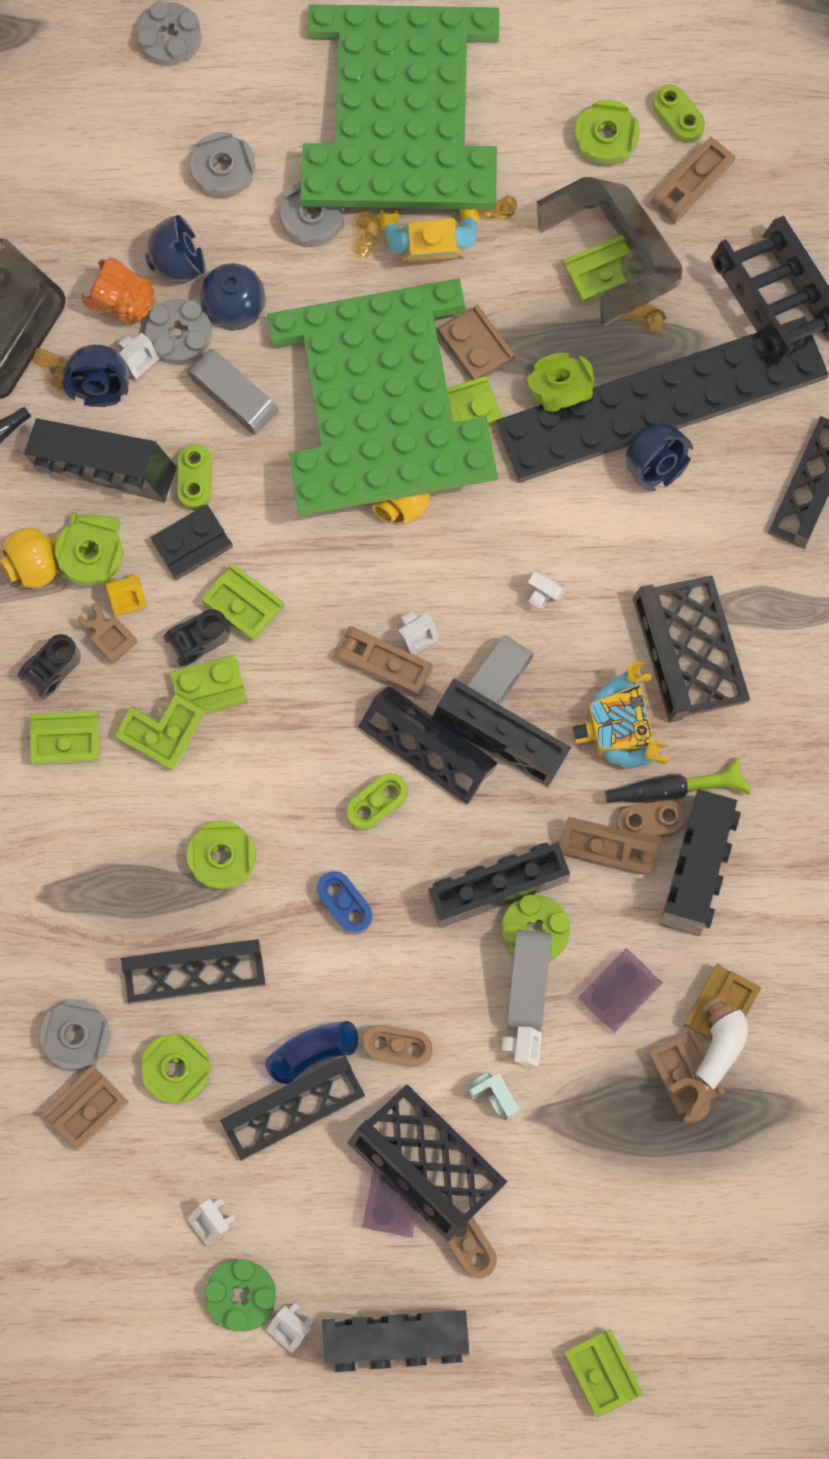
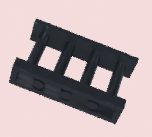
[711,215,829,364]

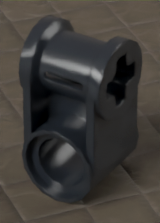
[163,609,230,667]
[17,634,81,699]

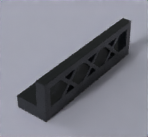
[768,416,829,549]
[431,678,572,787]
[358,686,498,804]
[121,939,266,1004]
[220,1055,365,1161]

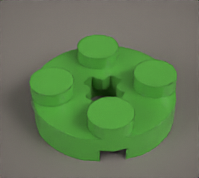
[205,1259,276,1332]

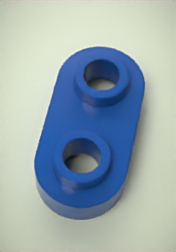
[317,871,373,934]

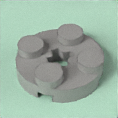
[137,1,202,66]
[190,132,255,197]
[280,182,345,247]
[146,299,212,365]
[39,1000,110,1071]

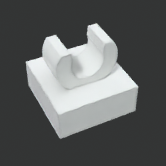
[117,333,160,379]
[528,571,568,609]
[399,610,440,655]
[501,1026,542,1068]
[187,1199,235,1247]
[266,1304,314,1354]

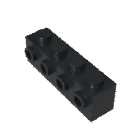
[428,842,570,928]

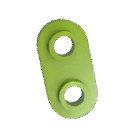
[653,84,705,143]
[177,444,212,511]
[347,773,408,831]

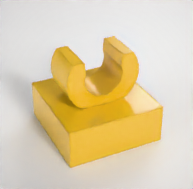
[106,573,147,616]

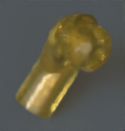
[480,195,517,219]
[352,211,380,259]
[620,302,667,332]
[33,348,67,389]

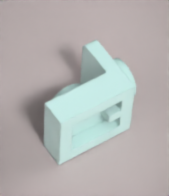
[468,1072,520,1120]

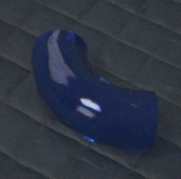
[265,1021,359,1084]

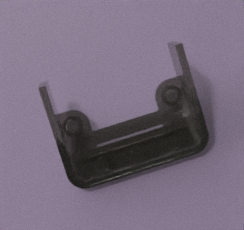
[536,177,683,326]
[0,238,66,399]

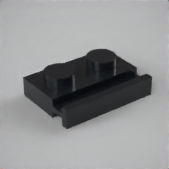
[150,504,233,580]

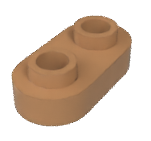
[617,800,686,838]
[363,1025,432,1067]
[445,1212,497,1279]

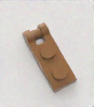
[651,137,735,223]
[334,626,433,696]
[561,817,661,874]

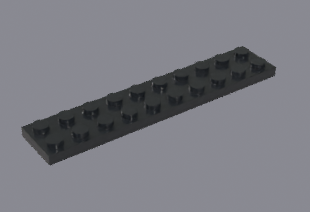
[497,316,829,483]

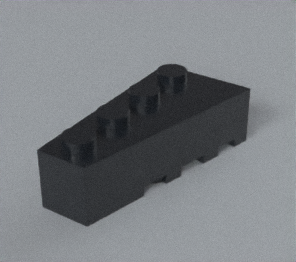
[24,418,177,503]
[660,789,741,936]
[322,1310,470,1373]

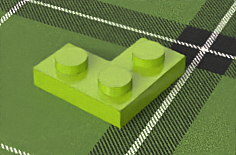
[115,693,207,770]

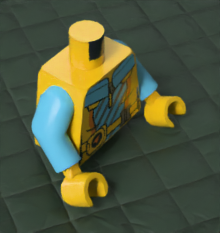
[379,209,480,263]
[571,661,669,769]

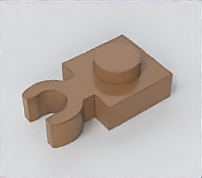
[78,603,138,664]

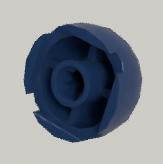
[145,215,206,282]
[200,263,266,331]
[62,344,129,407]
[626,423,693,491]

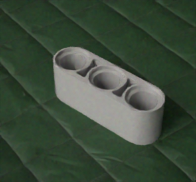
[187,349,279,435]
[467,635,534,705]
[507,929,551,1031]

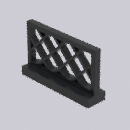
[633,575,750,723]
[347,1084,508,1242]

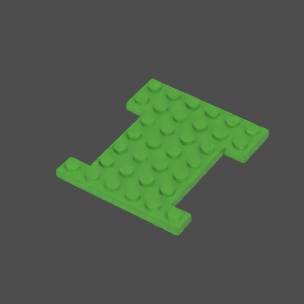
[300,4,499,210]
[267,278,498,516]

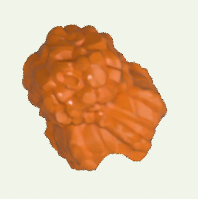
[81,258,156,324]

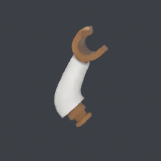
[669,995,748,1123]

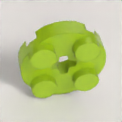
[575,100,640,165]
[527,353,595,412]
[55,518,124,586]
[187,821,256,890]
[501,895,570,962]
[141,1034,212,1105]

